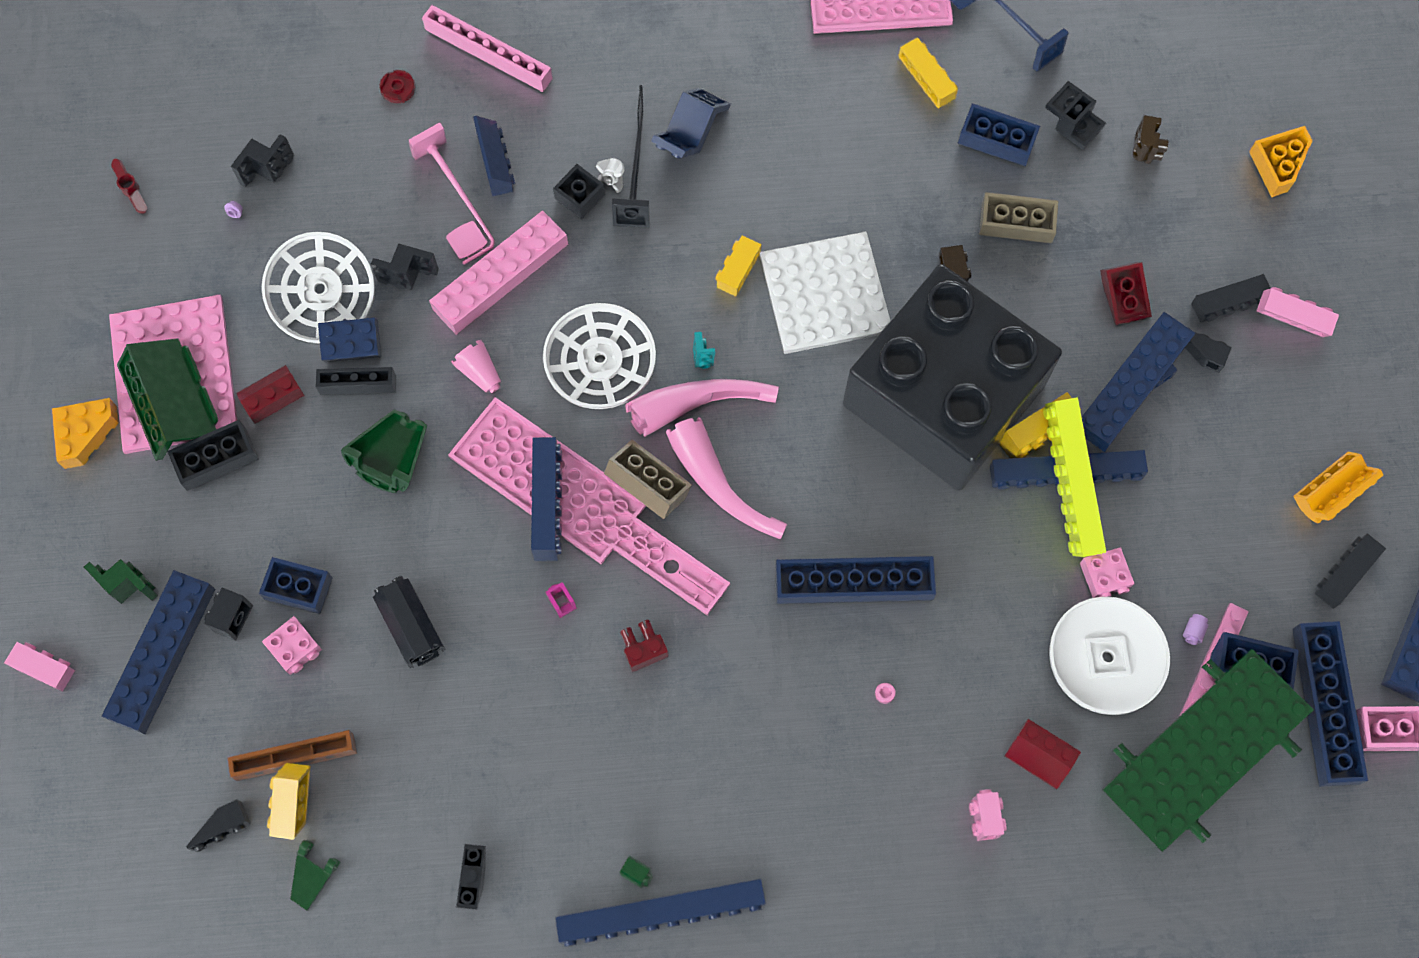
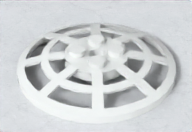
[262,232,375,344]
[543,303,656,409]

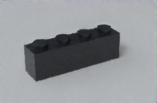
[1191,274,1271,322]
[316,367,396,395]
[1315,533,1386,609]

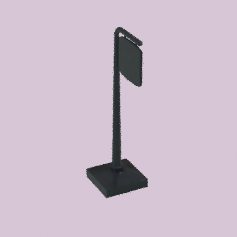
[612,85,650,228]

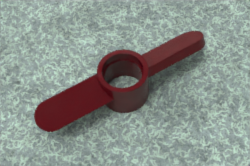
[111,159,147,214]

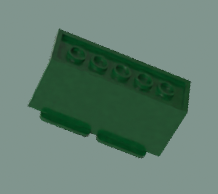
[117,338,218,461]

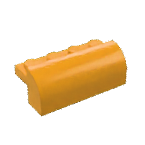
[1293,452,1383,524]

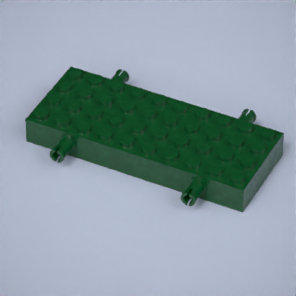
[1101,649,1314,852]

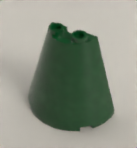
[341,409,428,493]

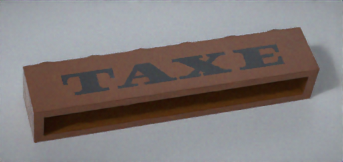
[228,730,357,781]

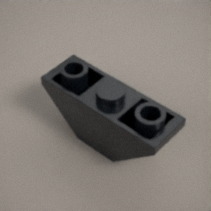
[456,844,486,910]

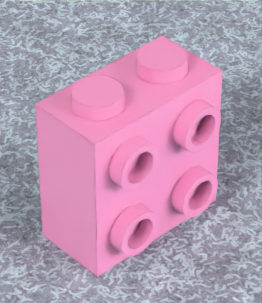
[1080,547,1135,598]
[262,616,322,675]
[969,789,1007,841]

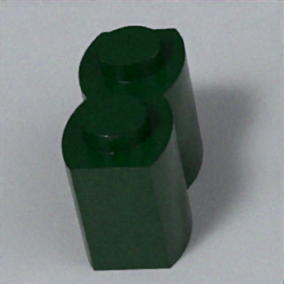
[619,855,654,889]

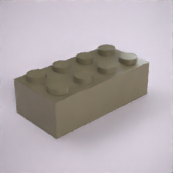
[979,192,1058,243]
[604,440,692,519]

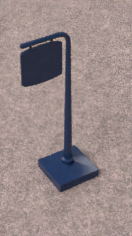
[950,0,1069,72]

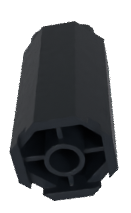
[373,576,446,668]

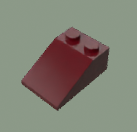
[1100,262,1152,325]

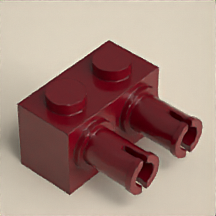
[620,619,669,672]

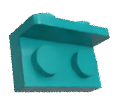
[693,332,716,369]

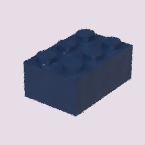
[318,318,382,362]
[259,557,333,614]

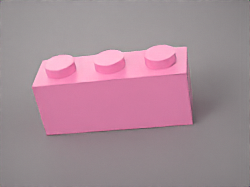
[4,642,75,692]

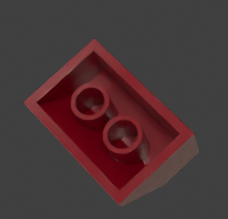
[236,365,305,424]
[1004,719,1081,790]

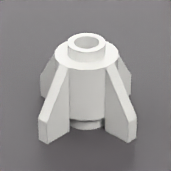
[596,158,625,193]

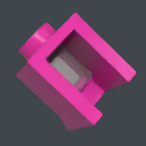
[546,582,577,618]

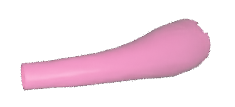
[625,379,779,437]
[666,417,787,540]

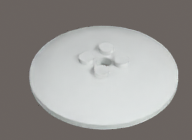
[1049,597,1170,715]

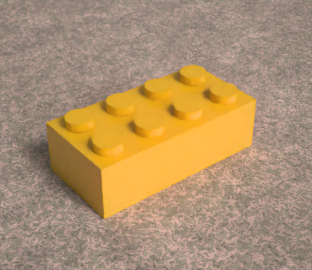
[999,392,1081,459]

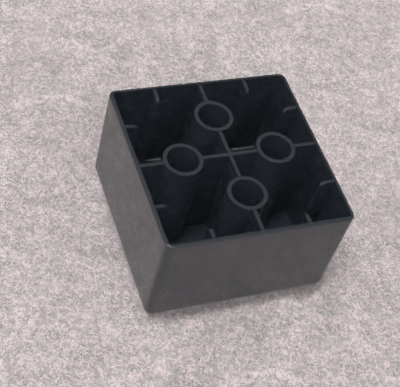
[843,264,1062,490]

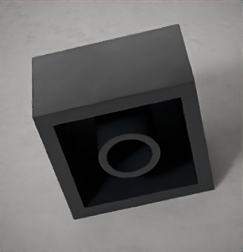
[553,164,606,219]
[204,587,253,641]

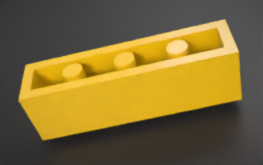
[898,37,958,109]

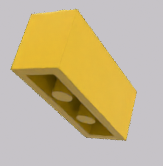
[715,235,762,297]

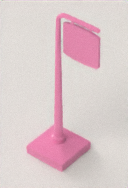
[409,122,494,264]

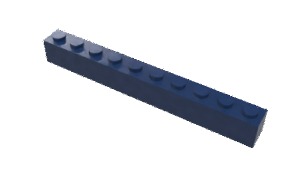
[555,879,766,947]

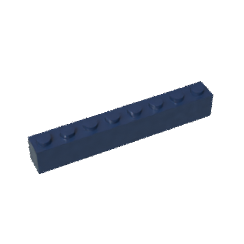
[990,450,1148,489]

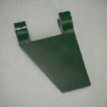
[290,840,341,911]

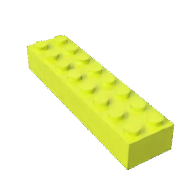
[1043,397,1106,557]

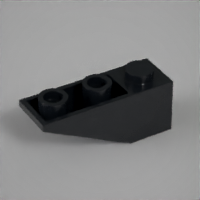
[1185,328,1232,373]
[186,799,251,852]

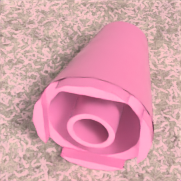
[451,340,501,394]

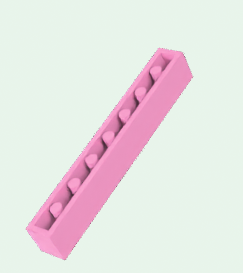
[422,5,552,92]

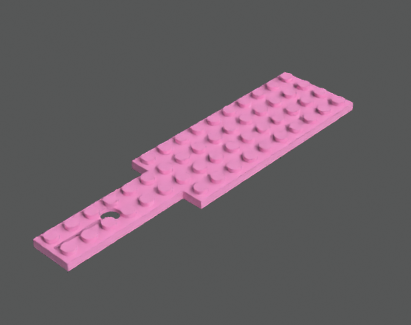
[448,397,730,616]

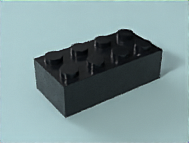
[167,420,259,491]

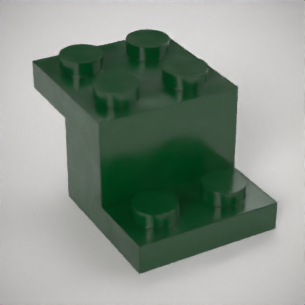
[84,559,158,604]

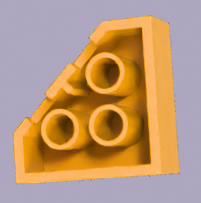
[1249,126,1312,197]
[52,398,119,469]

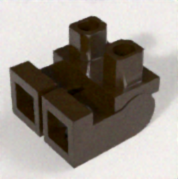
[1133,115,1169,164]

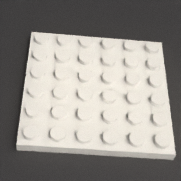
[760,232,890,354]

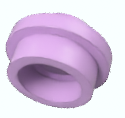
[224,201,243,218]

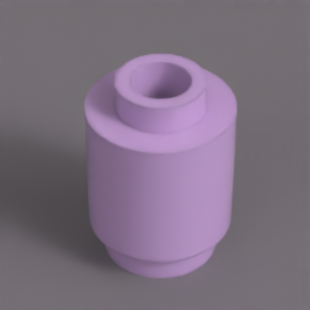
[1183,614,1208,645]

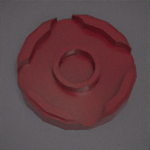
[379,70,416,104]

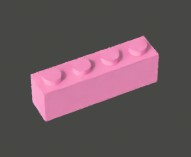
[1257,287,1339,337]

